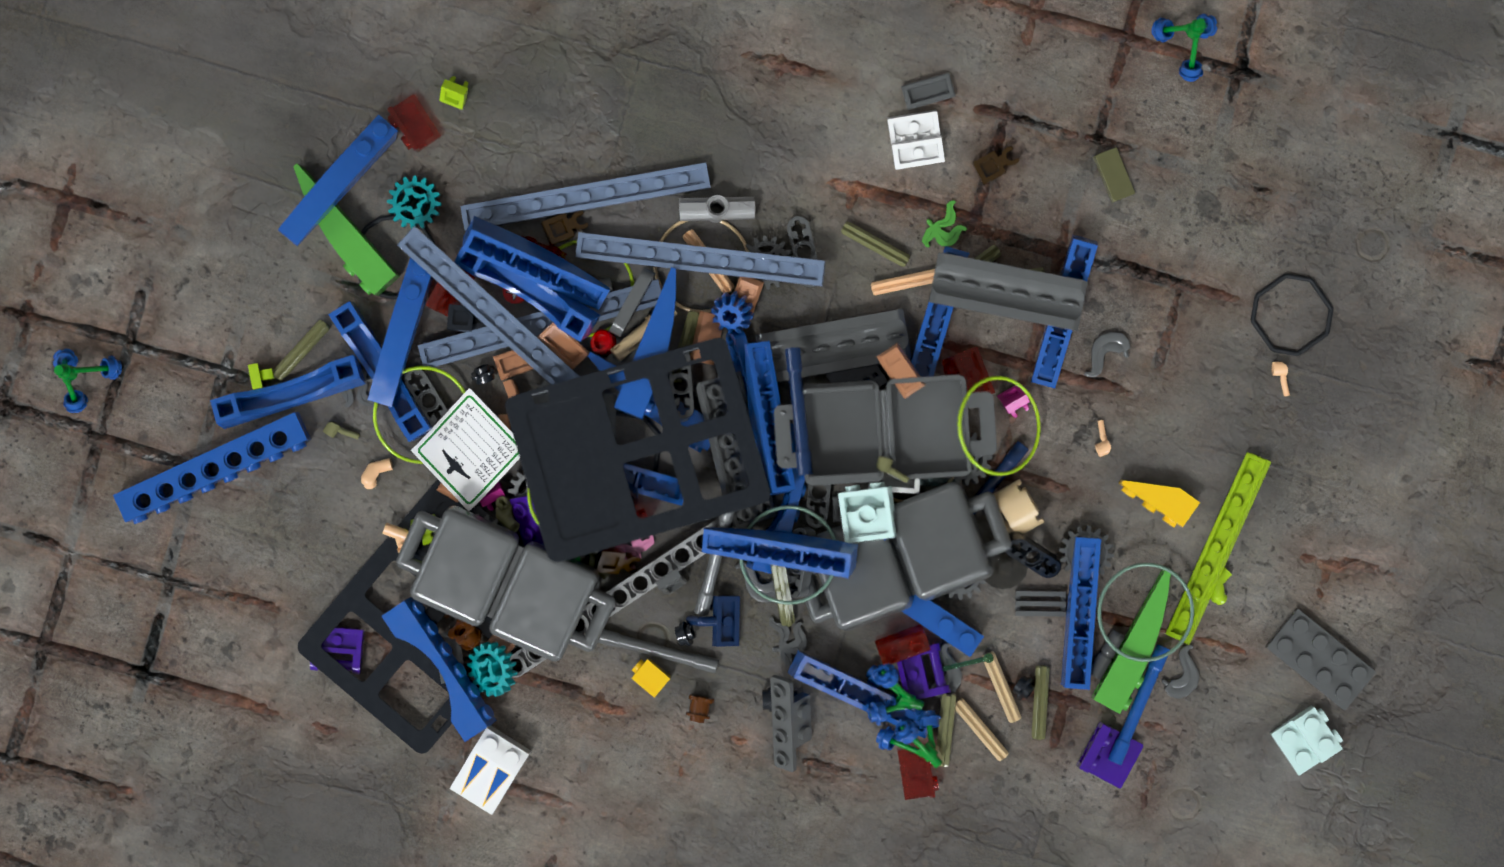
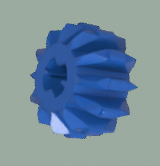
[711,291,754,335]

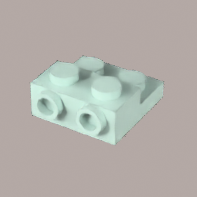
[838,482,896,543]
[1270,706,1343,776]

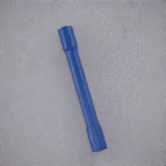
[1108,645,1169,765]

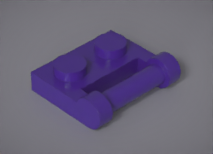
[310,627,364,674]
[895,643,951,700]

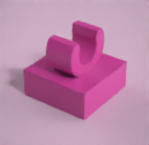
[997,385,1030,418]
[480,480,505,511]

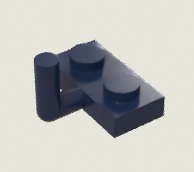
[686,596,740,647]

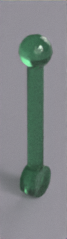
[942,653,994,672]

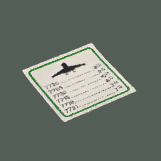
[411,388,520,511]

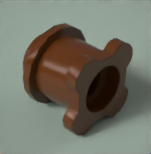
[448,619,482,650]
[686,694,714,723]

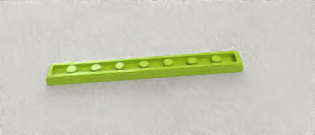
[1165,452,1271,645]

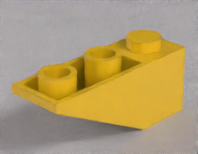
[1119,480,1200,528]

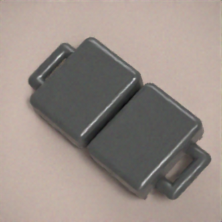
[774,375,997,486]
[797,482,1012,631]
[396,506,615,662]

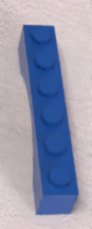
[454,247,600,342]
[328,301,433,442]
[210,355,366,429]
[746,423,806,574]
[382,596,497,742]

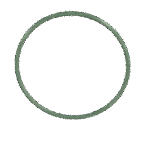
[740,505,836,605]
[1097,563,1194,662]

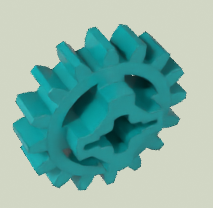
[387,175,442,229]
[467,641,517,697]

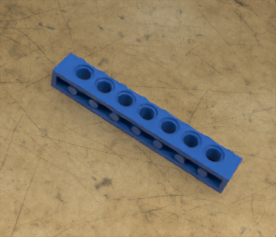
[113,412,311,525]

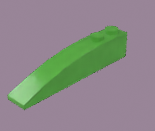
[293,163,400,296]
[1091,569,1171,714]

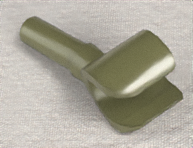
[323,421,360,440]
[876,456,909,483]

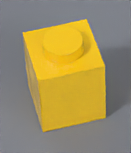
[631,658,671,698]

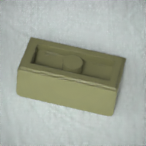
[1093,147,1135,203]

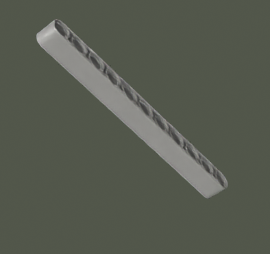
[510,518,733,677]

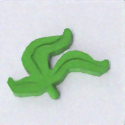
[922,200,967,248]

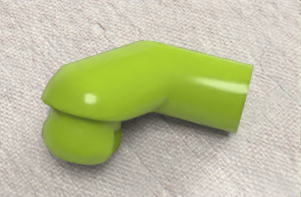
[1210,567,1232,605]

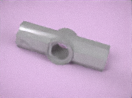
[679,195,755,223]

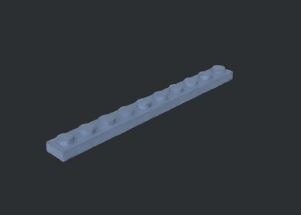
[460,163,711,231]
[397,226,580,385]
[575,232,826,287]
[418,279,662,367]

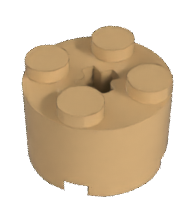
[994,479,1045,534]

